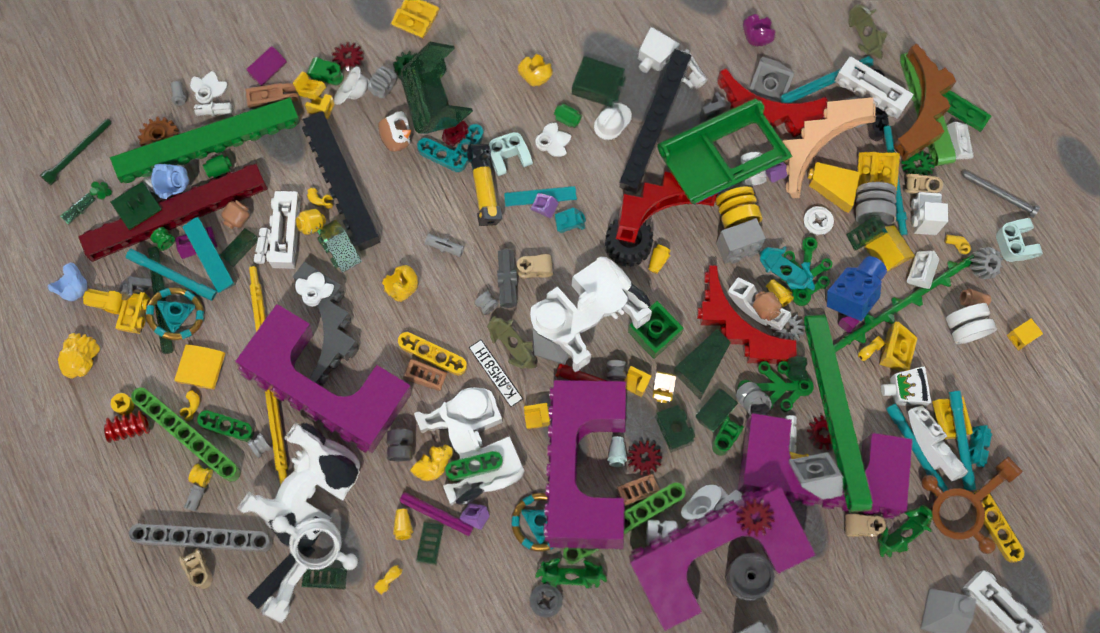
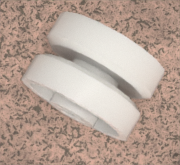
[946,303,997,344]

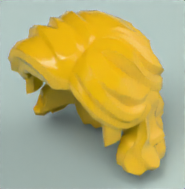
[57,333,100,379]
[410,444,453,481]

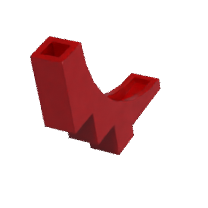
[717,69,829,137]
[616,172,718,243]
[697,265,797,364]

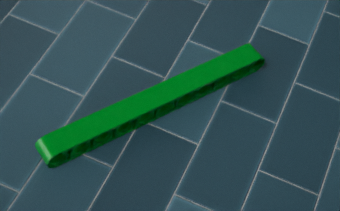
[804,314,872,512]

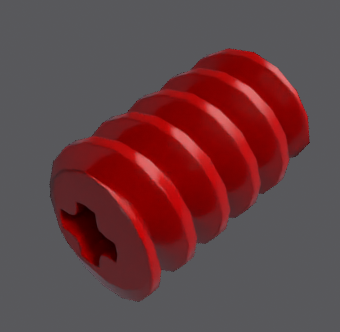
[104,410,150,443]

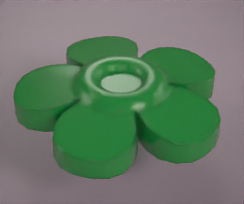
[89,182,112,200]

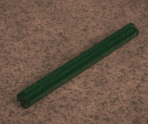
[147,246,173,354]

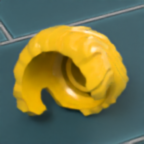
[517,54,553,86]
[382,265,418,302]

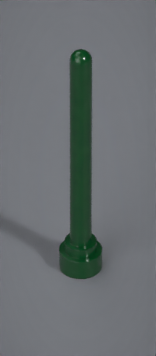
[40,119,111,186]

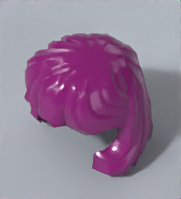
[743,14,775,47]

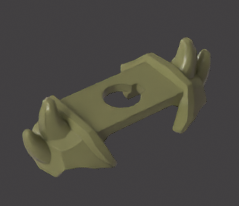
[849,4,887,59]
[487,316,537,369]

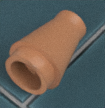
[960,289,991,307]

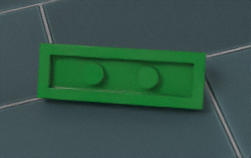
[942,90,992,132]

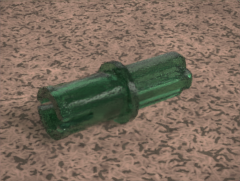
[60,193,95,225]

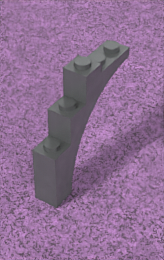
[293,262,358,385]

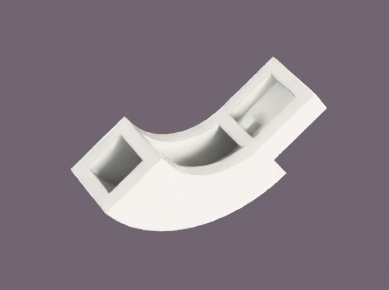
[728,277,791,330]

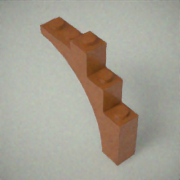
[894,43,956,161]

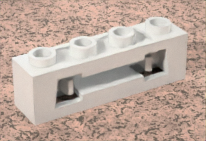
[835,56,914,119]
[266,191,301,269]
[962,571,1047,633]

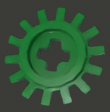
[901,150,935,176]

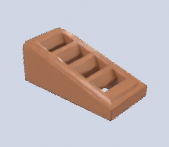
[402,359,447,391]
[616,474,660,508]

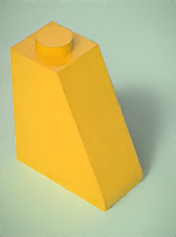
[807,162,860,213]

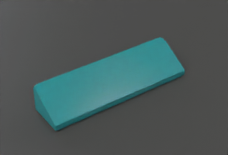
[183,217,235,294]

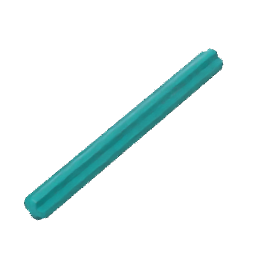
[780,56,874,104]

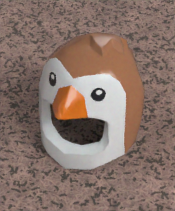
[378,111,411,152]

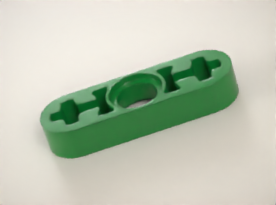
[197,410,254,441]
[445,451,503,481]

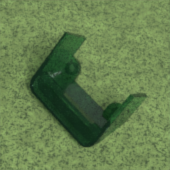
[401,42,473,134]

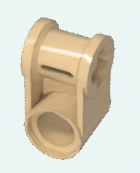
[904,174,943,193]
[516,254,553,279]
[845,514,886,537]
[179,548,213,589]

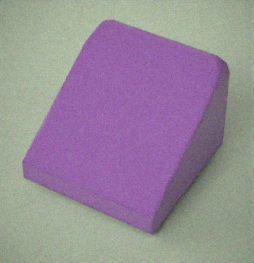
[766,162,787,183]
[531,193,558,218]
[460,503,489,530]

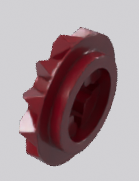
[442,120,469,146]

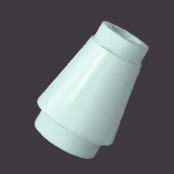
[607,436,627,467]

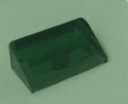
[220,228,258,267]
[695,388,738,432]

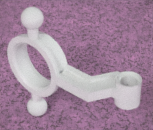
[262,516,358,623]

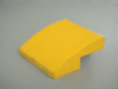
[391,0,440,38]
[857,152,900,190]
[174,344,225,390]

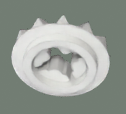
[803,207,834,236]

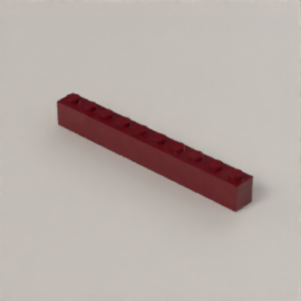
[78,164,268,262]

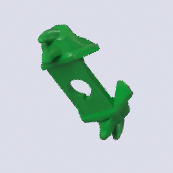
[878,505,933,557]
[535,558,607,589]

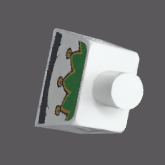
[881,367,931,407]

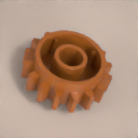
[138,117,179,147]

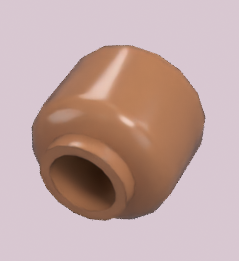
[221,200,250,229]
[753,291,782,321]

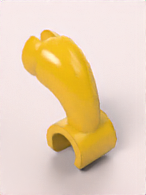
[307,188,333,209]
[858,336,886,361]
[179,390,200,422]
[374,565,402,594]

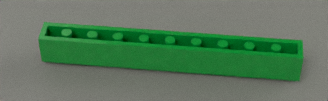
[110,98,299,183]

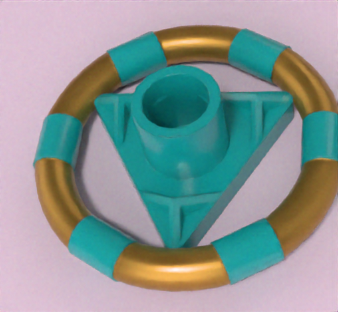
[146,287,204,340]
[511,493,553,552]

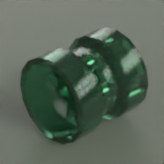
[788,356,808,381]

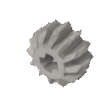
[368,66,397,98]
[970,247,1004,279]

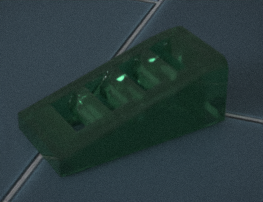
[846,216,888,251]
[416,522,444,566]
[302,567,347,590]

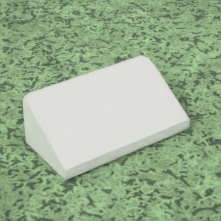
[947,121,973,160]
[907,251,939,289]

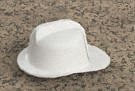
[334,66,370,105]
[594,103,631,140]
[681,485,722,521]

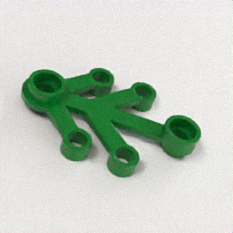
[781,237,833,306]
[737,361,814,412]

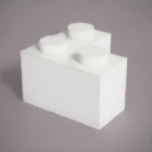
[911,192,948,235]

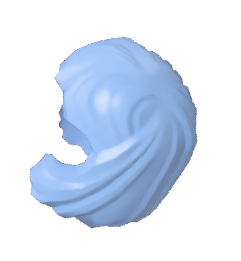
[151,164,189,199]
[48,262,87,301]

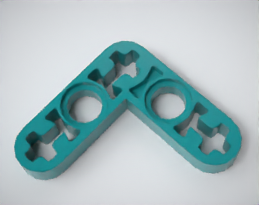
[417,124,484,172]

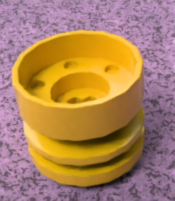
[715,186,763,230]

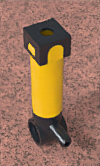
[467,144,503,226]

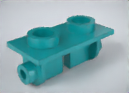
[969,425,992,468]

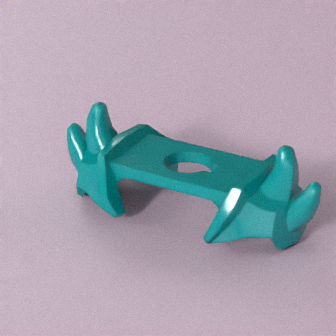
[759,246,815,290]

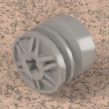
[856,182,897,227]

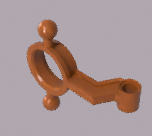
[921,456,1023,554]

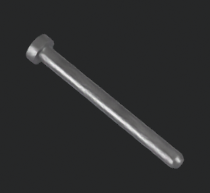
[962,171,1040,218]

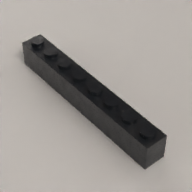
[619,49,692,194]
[302,111,381,251]

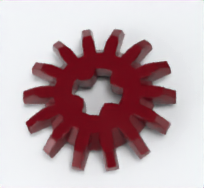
[332,42,364,71]
[807,415,832,450]
[627,440,662,475]
[736,498,775,537]

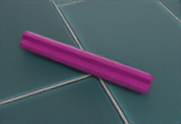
[400,492,473,536]

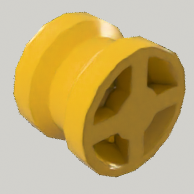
[110,393,135,415]
[188,463,213,488]

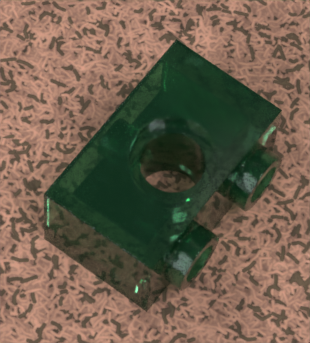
[655,405,695,453]

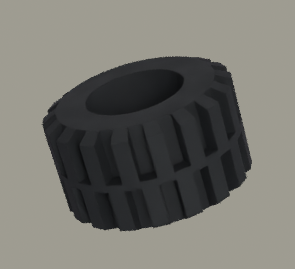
[605,218,653,267]

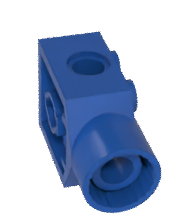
[827,256,887,321]

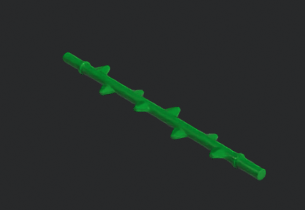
[834,251,978,353]

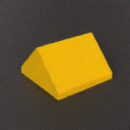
[862,225,915,272]
[879,322,917,372]

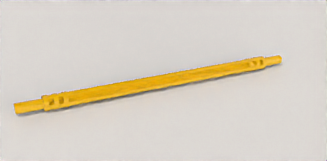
[249,266,288,486]

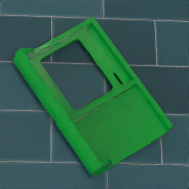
[657,99,793,204]

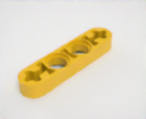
[398,332,467,376]
[973,490,1024,563]

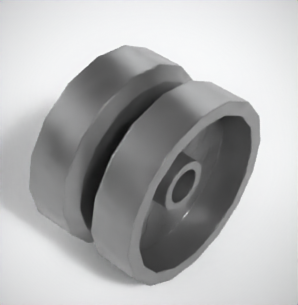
[725,553,775,601]

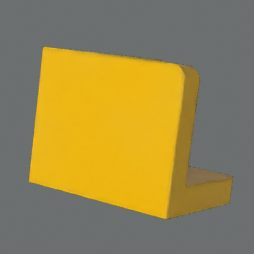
[305,94,335,120]
[1006,318,1043,351]
[624,366,651,397]
[524,403,550,429]

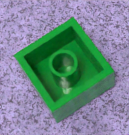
[628,301,684,359]

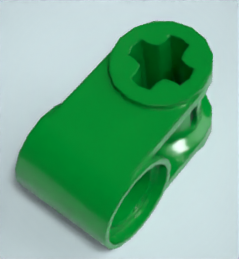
[307,57,344,85]
[712,416,744,456]

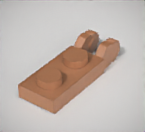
[246,83,299,108]

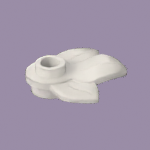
[190,71,227,104]
[535,123,571,157]
[295,272,334,307]

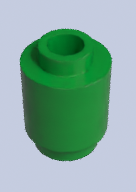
[554,103,582,128]
[202,154,232,178]

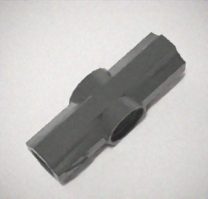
[497,249,517,308]

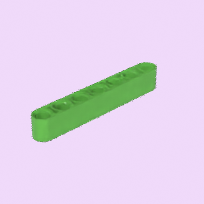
[900,53,956,166]
[131,388,241,482]
[563,483,685,565]

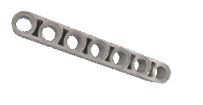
[128,524,273,552]

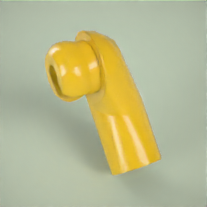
[944,234,971,254]

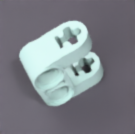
[489,132,533,176]
[996,218,1043,262]

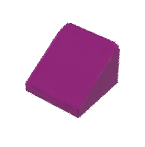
[838,316,859,333]

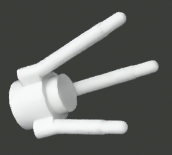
[681,49,708,89]

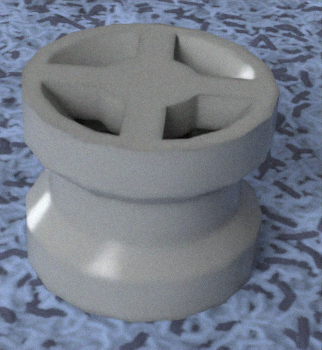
[474,291,499,315]
[607,360,626,380]
[247,433,272,458]

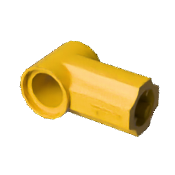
[83,288,123,315]

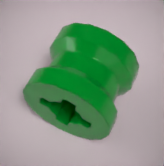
[150,227,175,251]

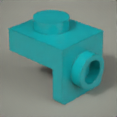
[555,207,586,233]

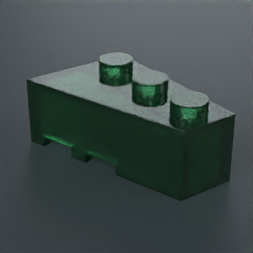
[673,329,731,400]

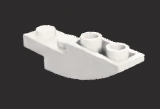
[908,405,968,481]

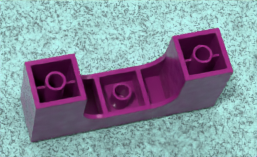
[235,304,411,453]
[544,380,626,549]
[738,413,913,519]
[629,481,816,631]

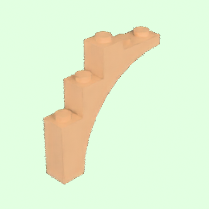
[782,97,876,198]

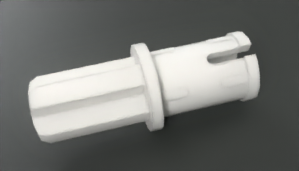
[194,102,232,117]

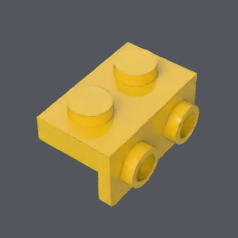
[115,292,150,334]
[932,396,973,439]

